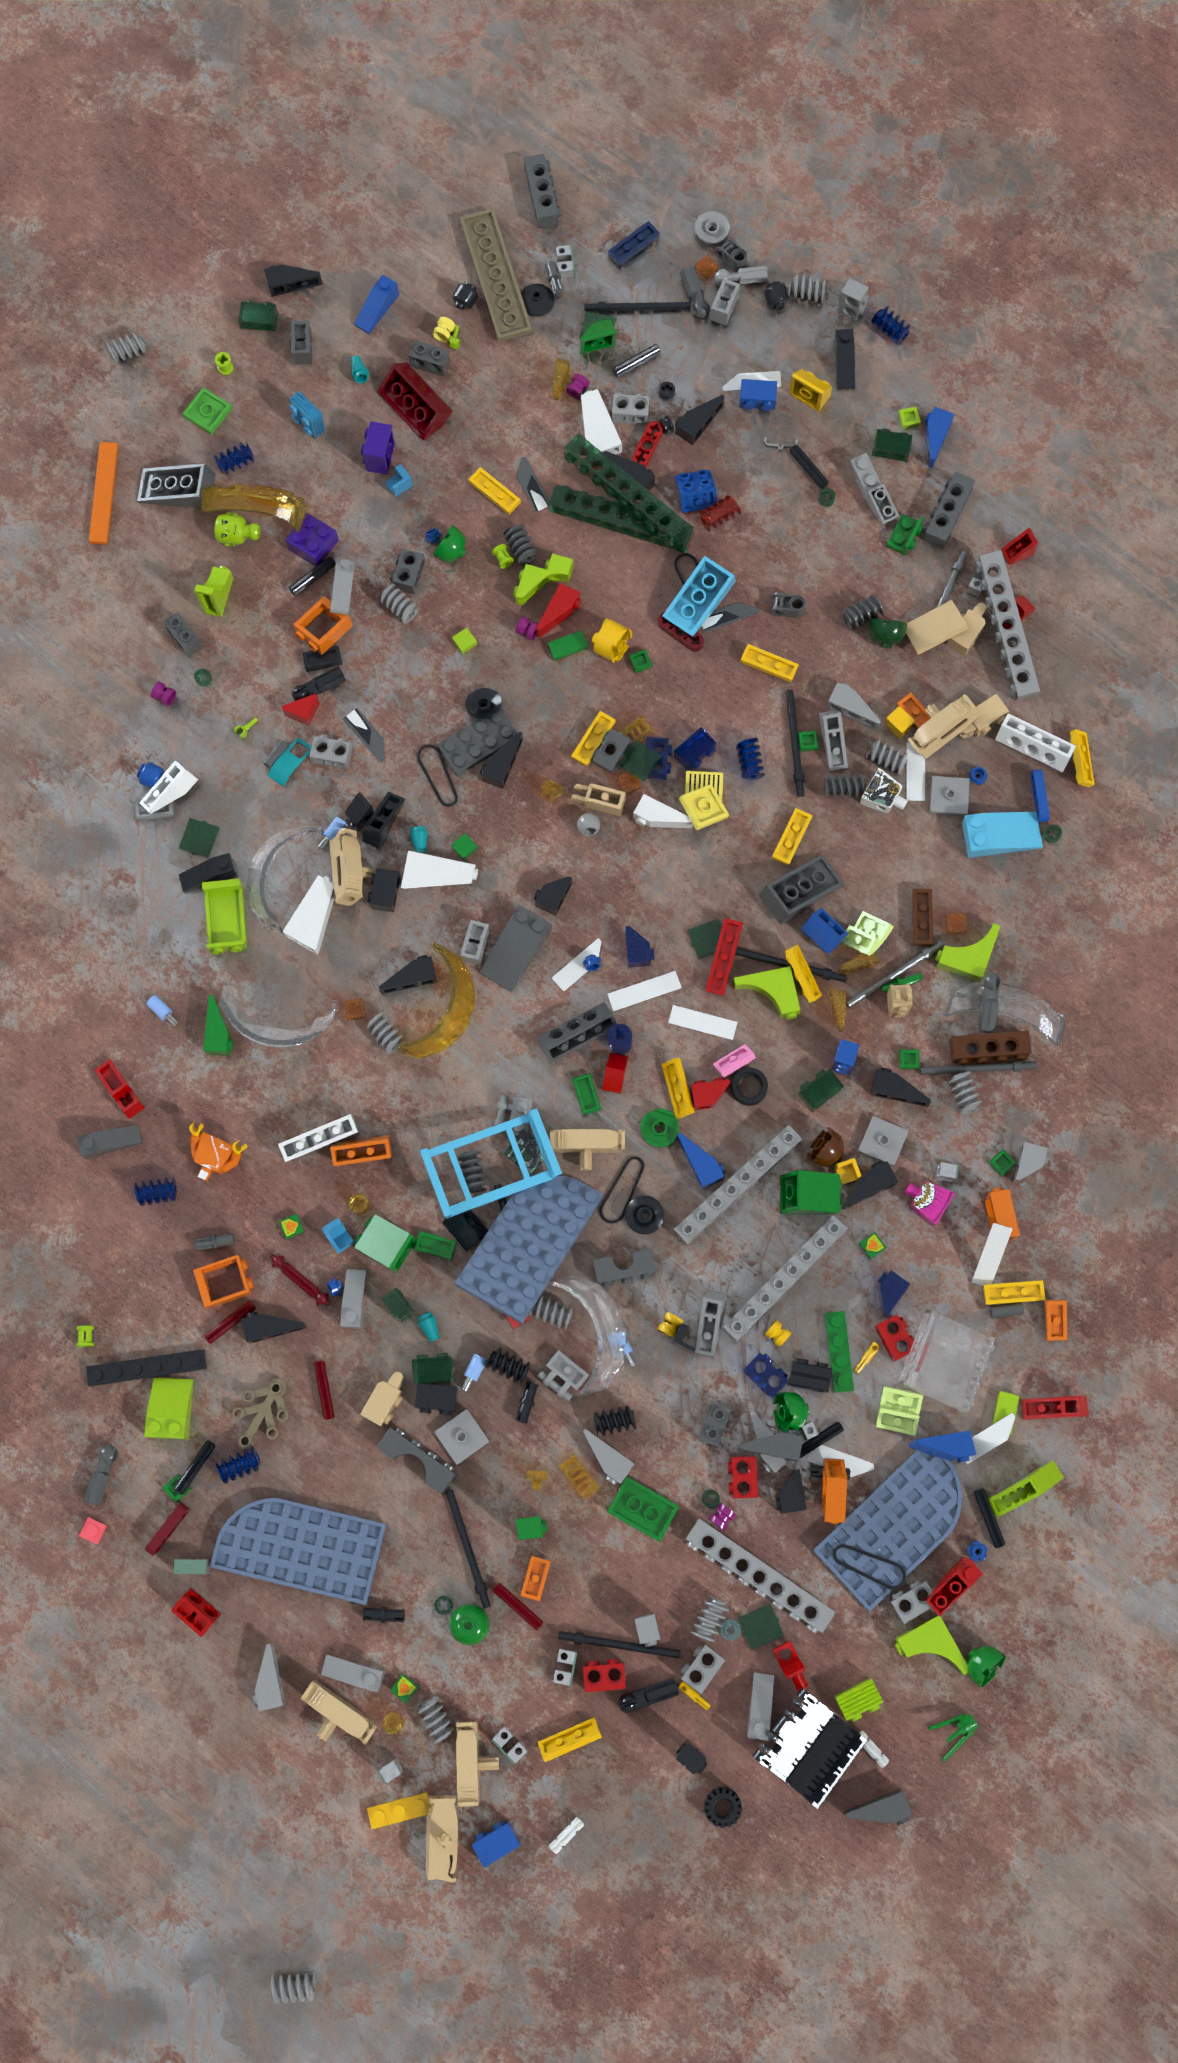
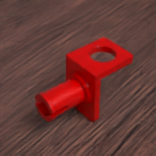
[773,1641,808,1691]

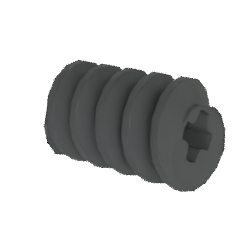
[503,524,537,566]
[843,595,884,631]
[824,774,864,798]
[458,1151,487,1193]

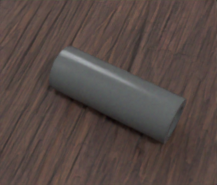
[263,739,289,769]
[990,1302,1024,1319]

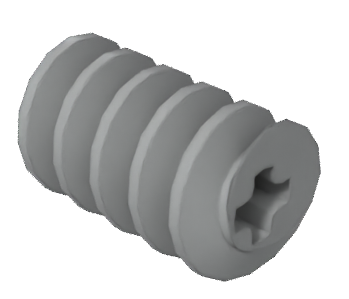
[788,273,827,304]
[106,330,146,363]
[379,583,418,624]
[866,739,908,775]
[367,1012,408,1055]
[948,1071,983,1115]
[529,1295,573,1331]
[691,1595,730,1642]
[415,1696,454,1745]
[271,1974,316,2004]

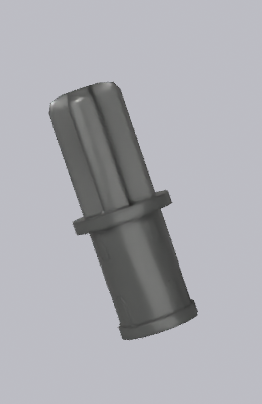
[545,261,563,296]
[195,1233,235,1251]

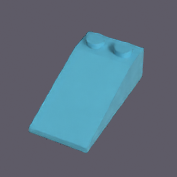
[662,556,736,637]
[962,812,1043,858]

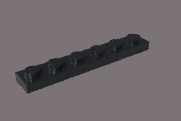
[86,1349,207,1387]

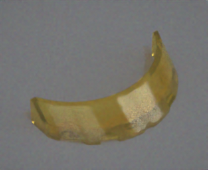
[202,484,308,532]
[398,942,475,1059]

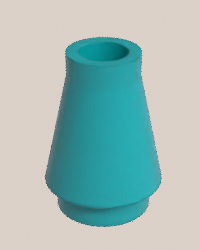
[350,355,369,383]
[409,826,428,854]
[417,1311,440,1342]

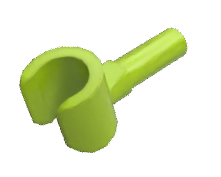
[449,325,461,350]
[234,717,258,738]

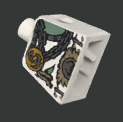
[860,768,908,813]

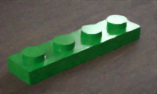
[824,1311,854,1393]

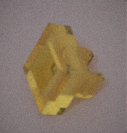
[540,779,565,803]
[527,1470,548,1490]

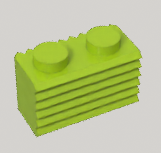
[834,1678,883,1722]

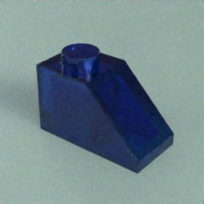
[625,926,654,968]
[878,1270,910,1318]

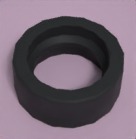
[731,1067,768,1106]

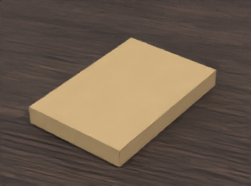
[906,600,968,655]

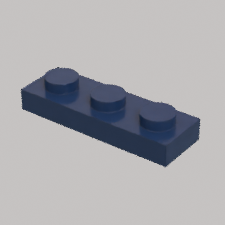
[608,221,660,267]

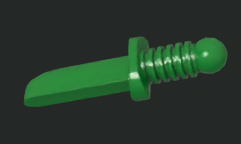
[882,973,922,992]

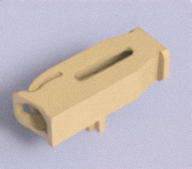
[907,694,981,759]
[330,828,374,906]
[550,1129,625,1171]
[301,1680,377,1745]
[456,1722,499,1807]
[425,1795,458,1883]

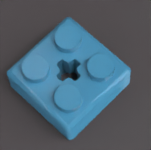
[289,391,325,438]

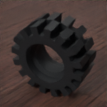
[704,1787,742,1828]

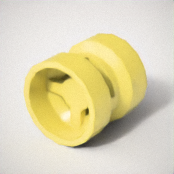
[432,317,455,343]

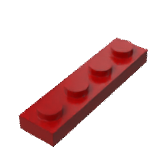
[705,918,743,997]

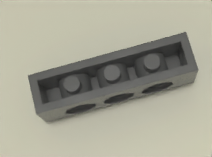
[524,154,561,229]
[923,472,975,549]
[537,1002,618,1063]

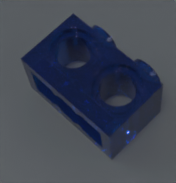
[644,737,672,780]
[743,1353,789,1399]

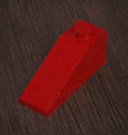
[536,583,582,638]
[1021,1396,1089,1420]

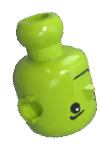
[214,512,260,547]

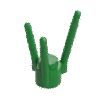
[929,1713,978,1762]

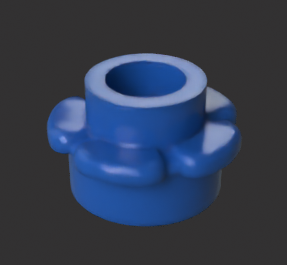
[425,528,442,544]
[969,767,987,785]
[583,954,601,971]
[327,1278,343,1297]
[967,1541,987,1562]

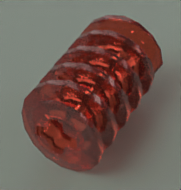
[700,495,741,532]

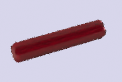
[204,1301,256,1344]
[314,1361,335,1420]
[493,1583,543,1630]

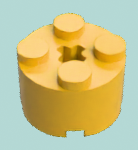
[592,618,632,663]

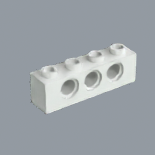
[995,714,1076,772]
[278,1114,359,1162]

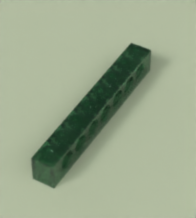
[564,433,687,546]
[549,484,694,553]

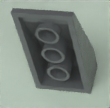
[137,463,216,508]
[759,854,844,925]
[479,905,552,993]

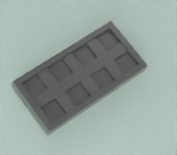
[437,708,518,776]

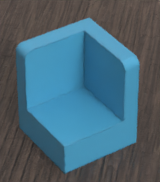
[385,464,413,497]
[322,1218,354,1254]

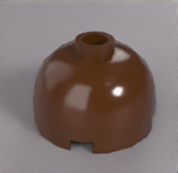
[807,1127,844,1167]

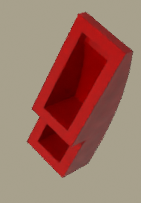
[94,1059,145,1119]

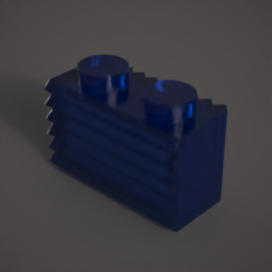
[674,727,717,771]

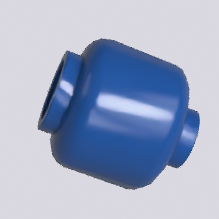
[137,762,164,789]

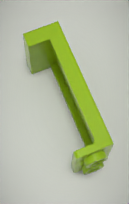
[202,878,248,955]

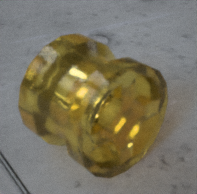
[348,1193,370,1215]
[382,1712,404,1734]

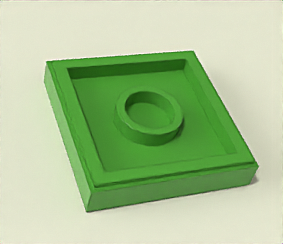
[182,387,233,435]

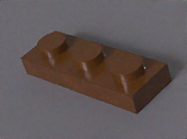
[912,889,933,946]

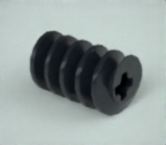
[485,1347,530,1386]
[594,1405,637,1436]

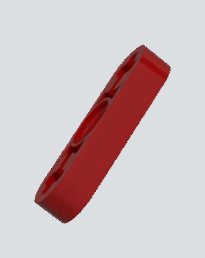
[632,421,663,468]

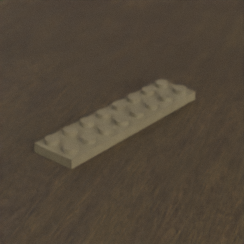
[460,208,533,342]

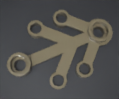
[232,1378,289,1450]

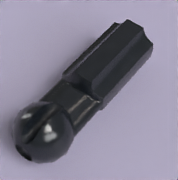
[292,666,346,701]
[618,1677,680,1714]

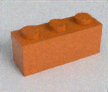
[330,1135,393,1166]

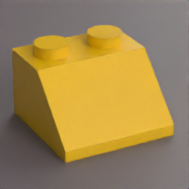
[789,369,832,412]

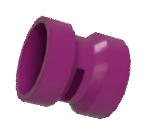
[566,373,590,400]
[515,616,539,641]
[150,681,177,707]
[709,1503,736,1531]

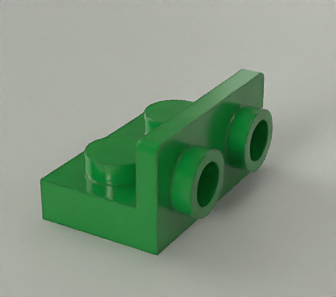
[886,514,924,556]

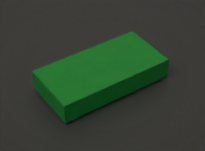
[548,630,589,661]
[572,1073,601,1116]
[414,1231,457,1261]

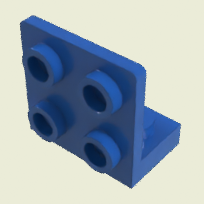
[675,470,718,513]

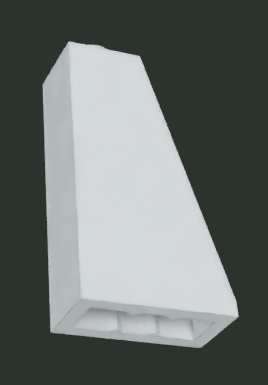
[581,389,622,464]
[401,850,479,889]
[283,875,335,955]

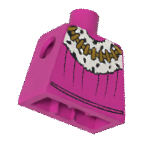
[904,1181,955,1227]

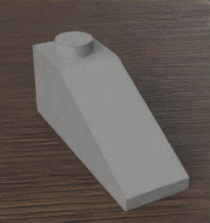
[330,558,355,615]
[827,682,881,730]
[819,710,848,771]
[340,1269,367,1329]
[695,1290,728,1357]
[749,1411,789,1473]
[583,1429,634,1485]
[253,1642,286,1712]
[321,1654,385,1692]
[746,1672,774,1741]

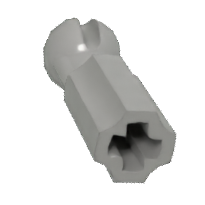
[714,266,767,286]

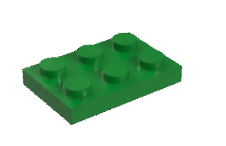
[607,1476,679,1542]

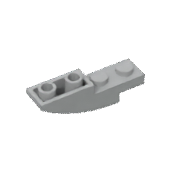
[849,453,899,525]

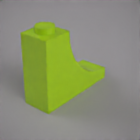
[194,566,234,617]
[935,923,1000,983]
[733,966,800,1020]
[989,1460,1064,1517]
[894,1615,969,1675]

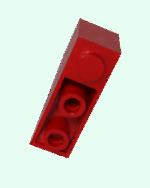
[925,1557,983,1616]

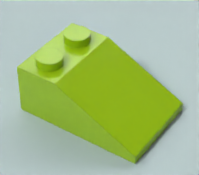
[144,1378,194,1440]

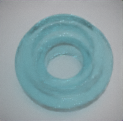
[720,1619,741,1641]

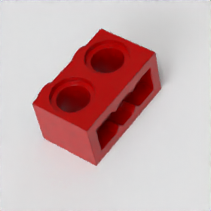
[874,1314,917,1362]
[727,1456,758,1499]
[171,1588,221,1637]
[583,1659,626,1692]

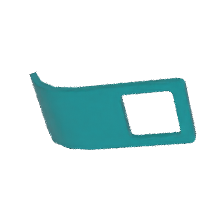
[268,738,312,787]

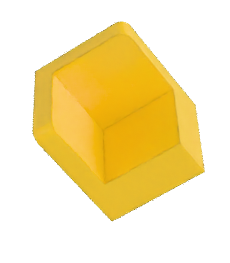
[884,706,915,739]
[834,1158,861,1186]

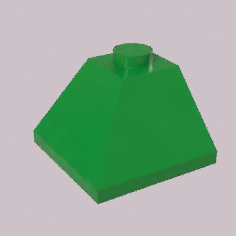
[580,319,616,354]

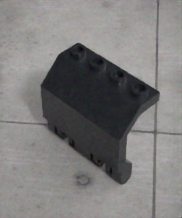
[752,1688,867,1809]

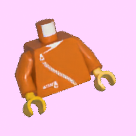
[189,1121,247,1182]

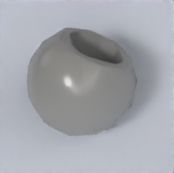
[577,813,601,836]

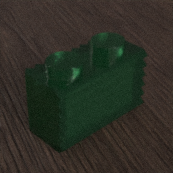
[238,300,278,331]
[872,428,913,462]
[798,1068,844,1113]
[381,1288,413,1322]
[412,1353,455,1385]

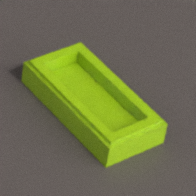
[992,1391,1019,1435]

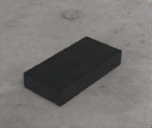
[303,646,342,672]

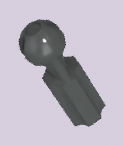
[680,266,710,318]
[978,973,1002,1031]
[83,1445,118,1506]

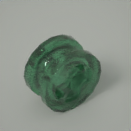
[818,488,835,507]
[194,668,212,687]
[1044,824,1062,843]
[702,1490,720,1508]
[434,1596,454,1615]

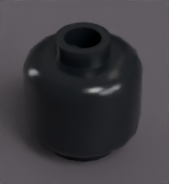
[452,281,478,310]
[764,281,789,310]

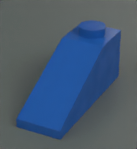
[354,275,399,334]
[925,406,955,468]
[677,1133,726,1190]
[908,1431,976,1463]

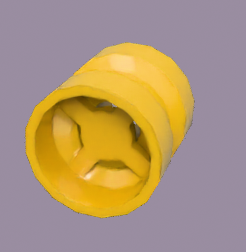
[657,1312,684,1339]
[764,1320,792,1348]

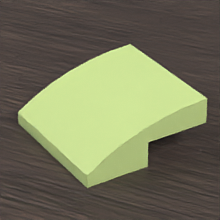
[842,911,894,956]
[876,1385,923,1436]

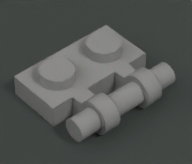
[494,1095,533,1137]
[537,1350,589,1402]

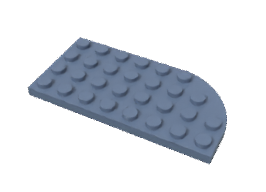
[455,1176,604,1325]
[813,1450,962,1612]
[210,1498,387,1605]

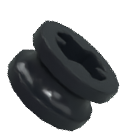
[659,382,675,400]
[659,416,674,434]

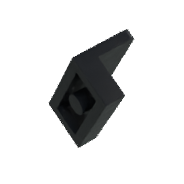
[442,1210,488,1251]
[672,1323,696,1355]

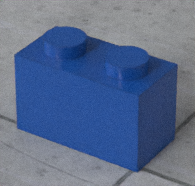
[739,379,777,411]
[801,908,849,954]
[831,1039,860,1075]
[472,1820,521,1868]

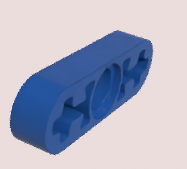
[1030,769,1050,822]

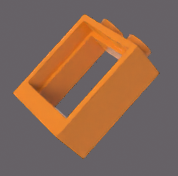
[293,596,353,655]
[984,1187,1020,1242]
[193,1255,254,1309]
[822,1459,847,1524]

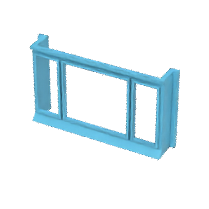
[420,1108,562,1219]

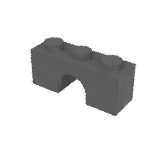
[593,1249,656,1288]

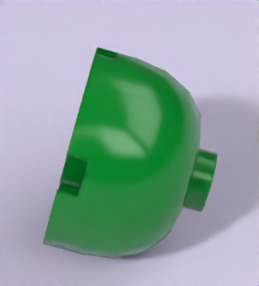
[433,525,467,563]
[773,1392,810,1433]
[449,1604,490,1646]
[967,1645,1007,1688]

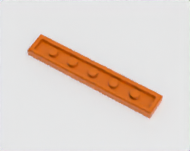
[89,442,119,545]

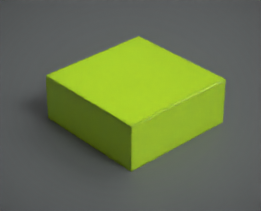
[898,407,921,429]
[452,628,478,654]

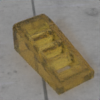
[553,358,570,401]
[619,715,655,747]
[838,952,880,974]
[830,990,846,1032]
[559,1454,600,1500]

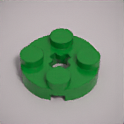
[640,1109,679,1148]

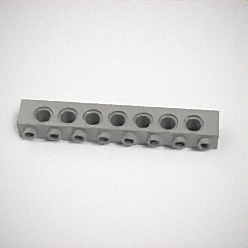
[976,550,1040,701]
[673,1125,802,1247]
[722,1215,847,1343]
[685,1518,836,1634]

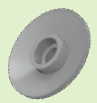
[695,211,730,244]

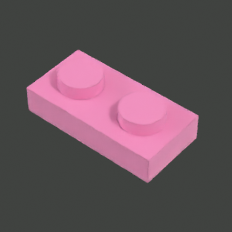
[713,1044,756,1078]

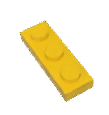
[468,467,521,515]
[740,644,799,683]
[571,711,616,767]
[1070,729,1095,788]
[772,808,813,866]
[785,944,822,1003]
[661,1058,695,1119]
[983,1280,1045,1305]
[538,1717,602,1762]
[367,1792,430,1829]

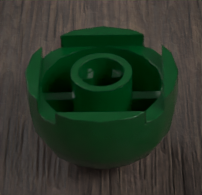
[870,619,907,648]

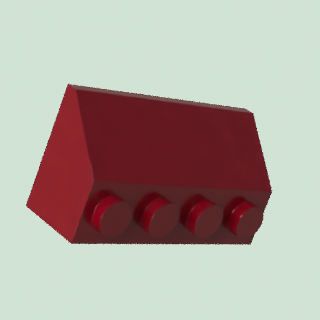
[377,362,453,440]

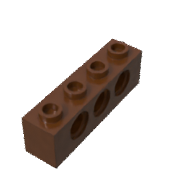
[949,1030,1032,1065]

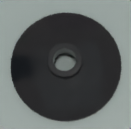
[521,284,554,316]
[465,688,502,719]
[625,1196,664,1235]

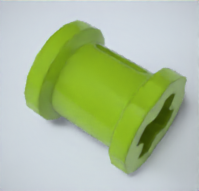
[215,352,234,376]
[492,544,514,569]
[76,1326,94,1347]

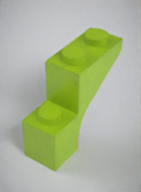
[513,553,574,605]

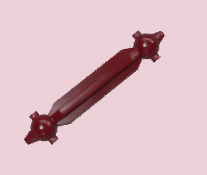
[270,1254,330,1306]

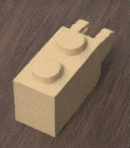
[946,602,987,656]
[959,694,1009,740]
[571,784,626,817]
[886,984,913,1018]
[360,1372,404,1427]

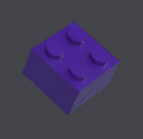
[361,421,395,475]
[285,512,339,567]

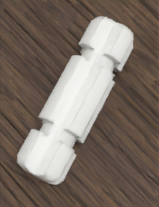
[859,1731,889,1768]
[549,1817,584,1854]

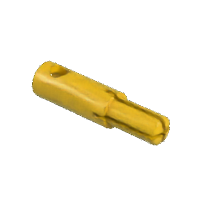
[853,1342,881,1374]
[678,1681,711,1710]

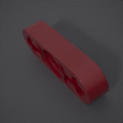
[658,612,704,652]
[145,1503,190,1556]

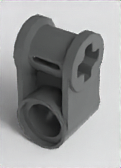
[715,237,747,272]
[769,592,806,618]

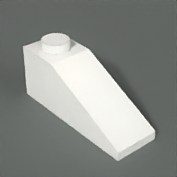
[140,760,198,814]
[633,794,693,828]

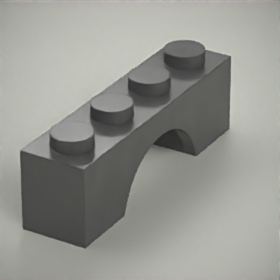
[376,1427,456,1495]

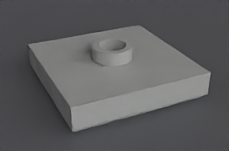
[930,776,970,816]
[858,1116,909,1167]
[434,1409,490,1465]

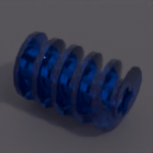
[871,306,911,345]
[213,442,255,475]
[736,738,765,780]
[608,1023,632,1055]
[134,1176,177,1206]
[216,1446,261,1484]

